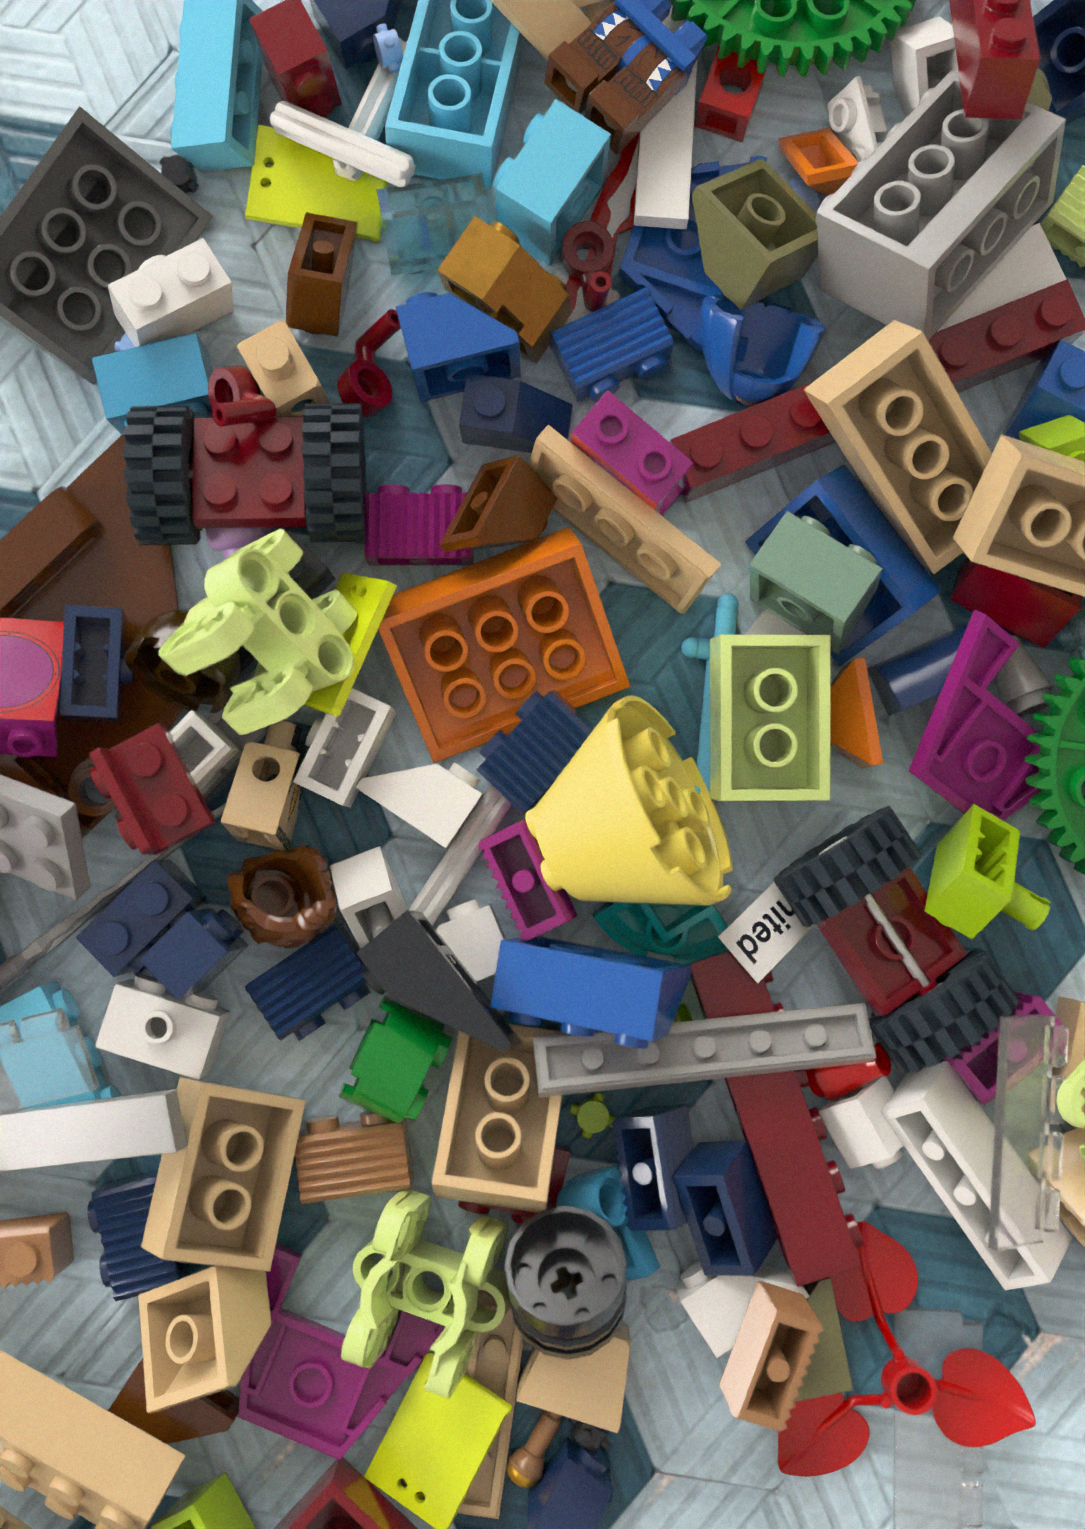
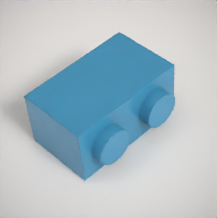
[92,333,213,434]

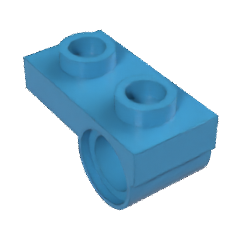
[557,1164,660,1281]

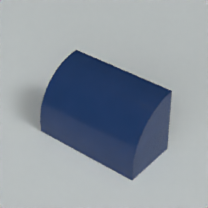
[867,625,968,716]

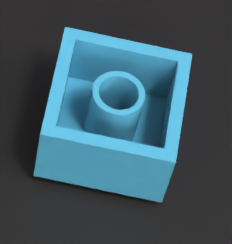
[493,99,611,266]

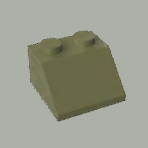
[692,158,818,310]

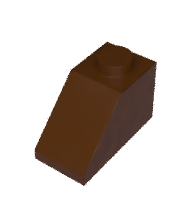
[286,212,358,337]
[439,455,558,552]
[108,1358,239,1444]

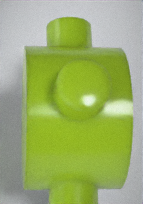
[570,1091,616,1139]

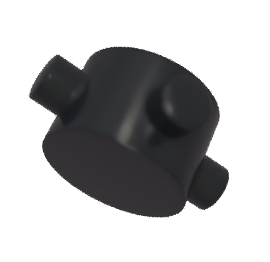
[160,155,199,193]
[568,1418,611,1452]

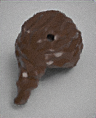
[227,844,337,949]

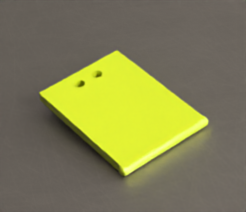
[245,125,388,242]
[303,572,397,716]
[364,1350,512,1529]

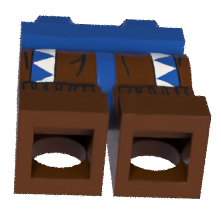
[544,0,707,155]

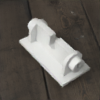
[826,76,887,162]

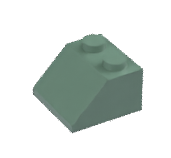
[749,511,882,655]

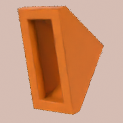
[778,128,859,196]
[830,657,883,769]

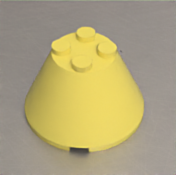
[525,695,733,905]

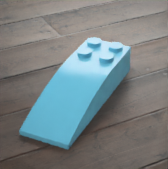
[385,0,526,189]

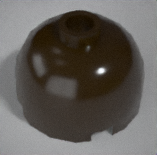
[125,610,240,713]

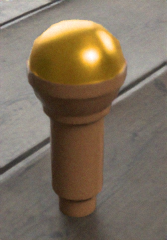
[507,1411,562,1488]

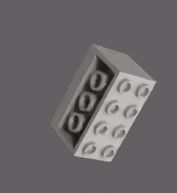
[815,70,1066,341]

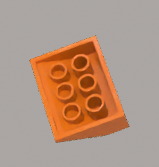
[378,527,630,763]

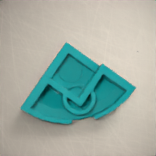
[592,902,728,964]

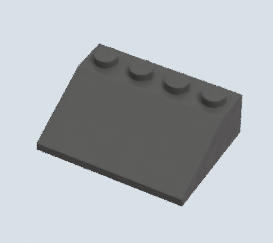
[0,106,213,385]

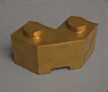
[437,216,572,364]

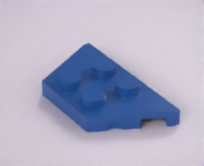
[619,155,768,352]

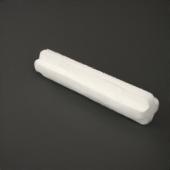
[333,38,407,181]
[270,101,416,187]
[408,785,512,926]

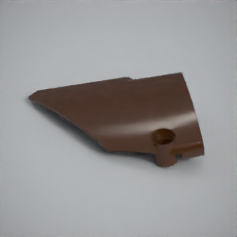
[0,435,183,839]

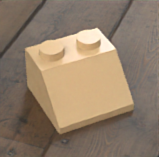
[138,1265,271,1413]

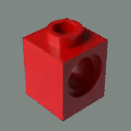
[694,45,767,143]

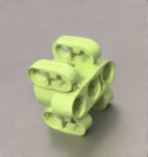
[159,529,357,735]
[341,1189,511,1399]

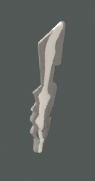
[0,804,226,992]

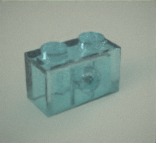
[376,173,491,276]

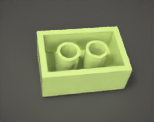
[710,635,831,801]

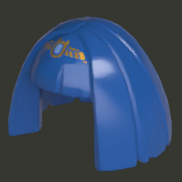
[700,295,826,407]

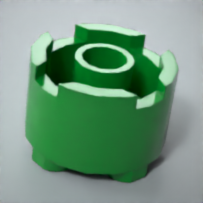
[338,995,452,1124]

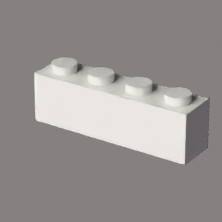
[880,1060,1072,1291]

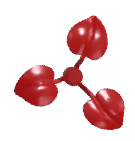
[777,1221,1036,1477]

